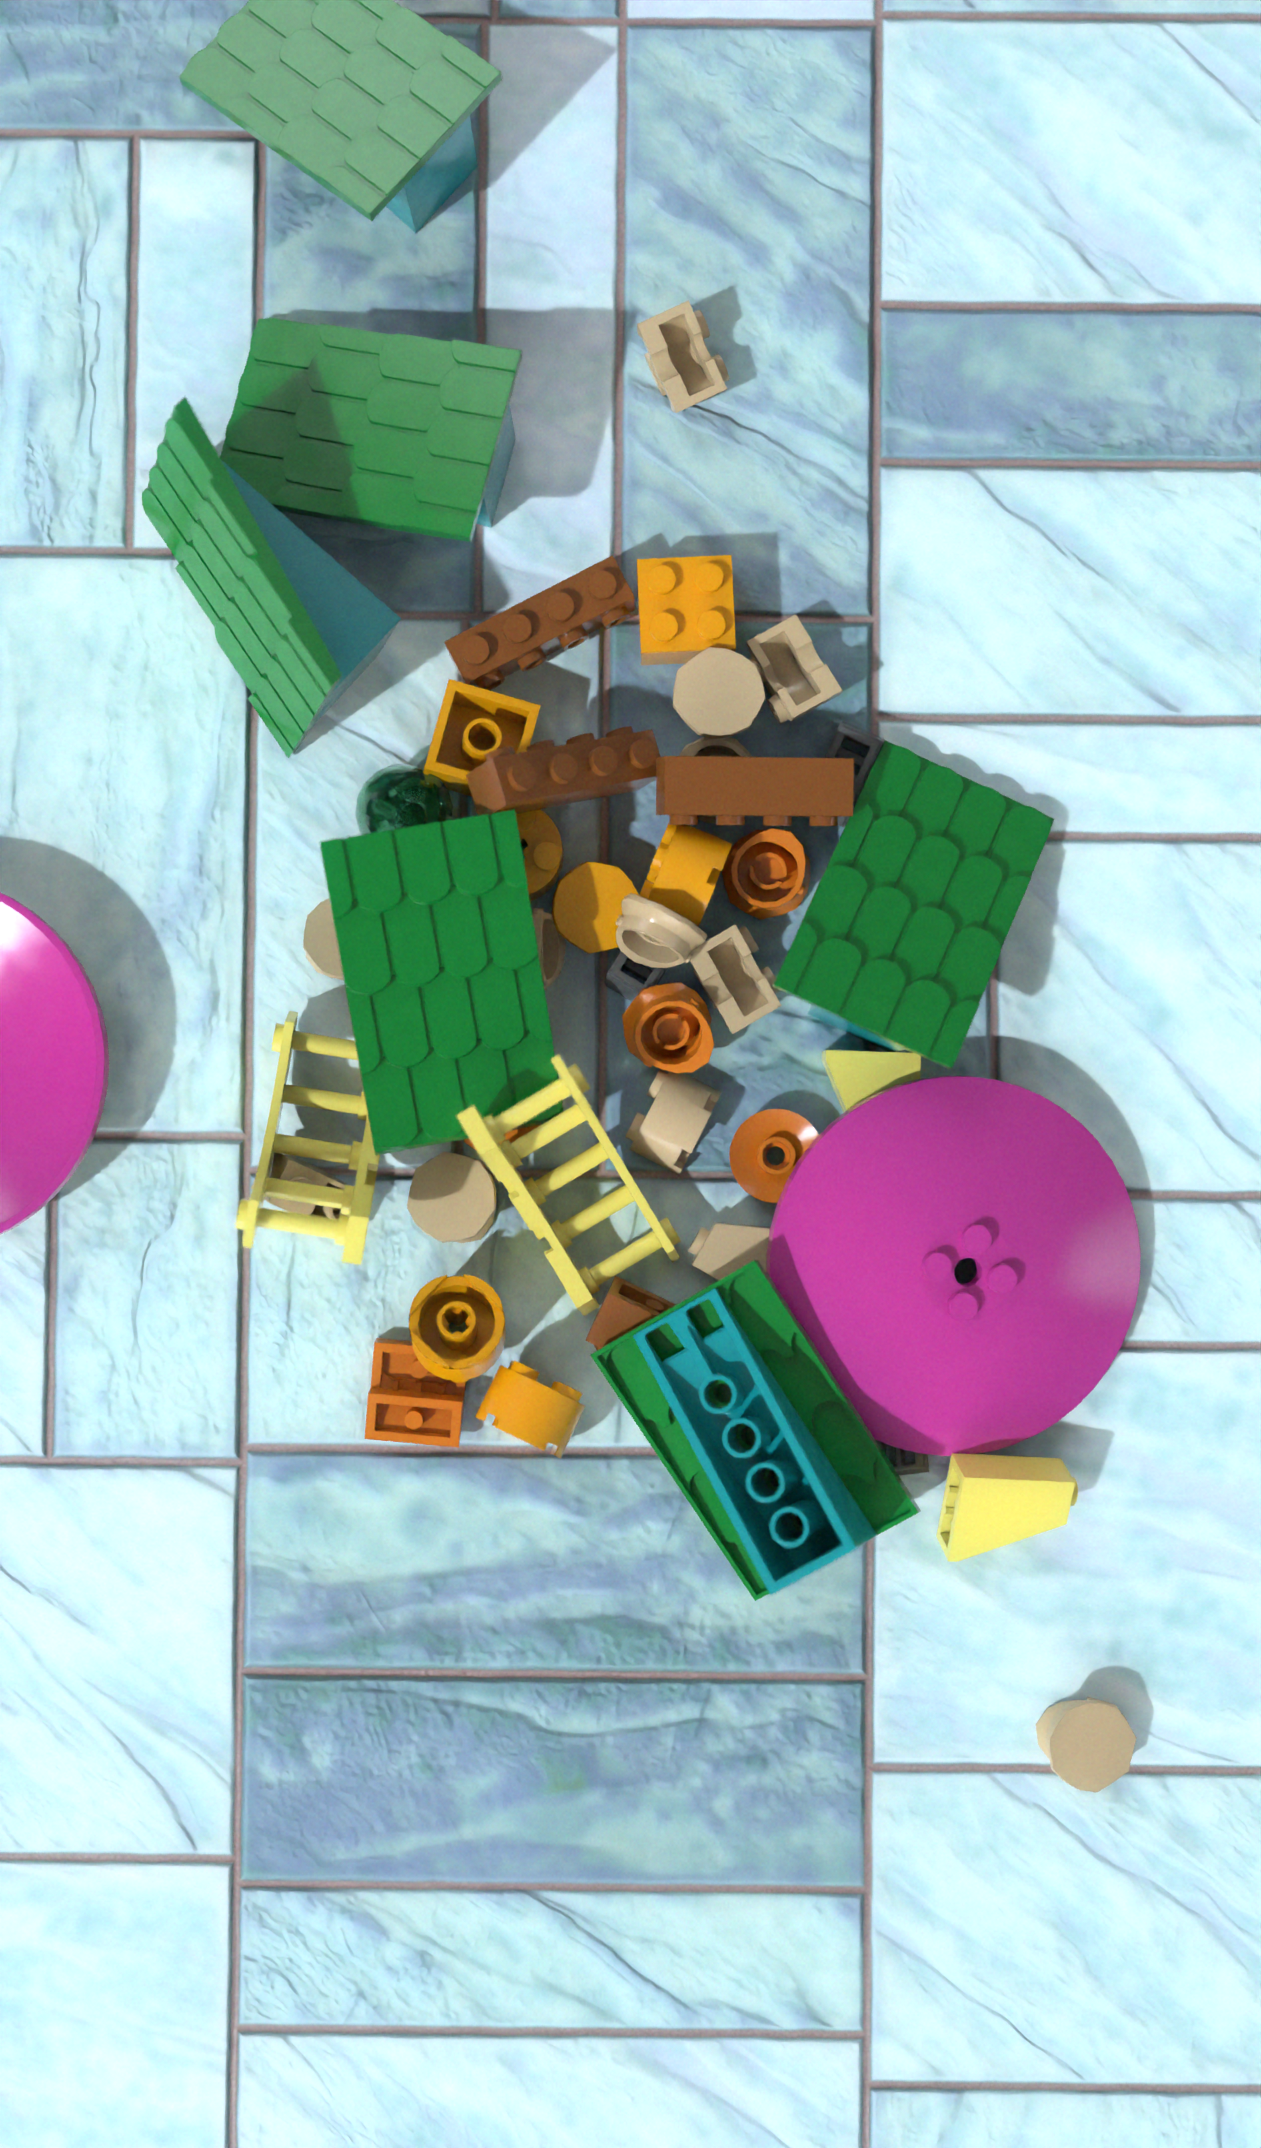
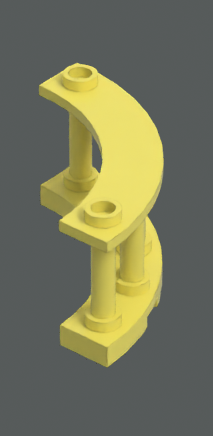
[236,1011,380,1265]
[457,1054,681,1316]

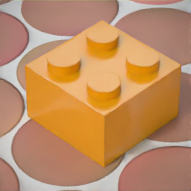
[637,555,736,665]
[422,679,541,797]

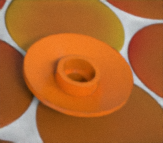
[729,1109,819,1203]

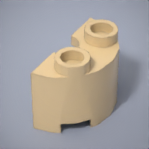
[637,300,729,413]
[747,614,843,724]
[689,924,782,1034]
[625,1070,721,1175]

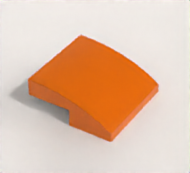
[365,1338,466,1448]

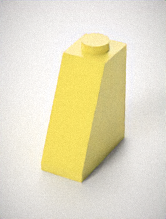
[822,1050,921,1113]
[936,1453,1078,1562]

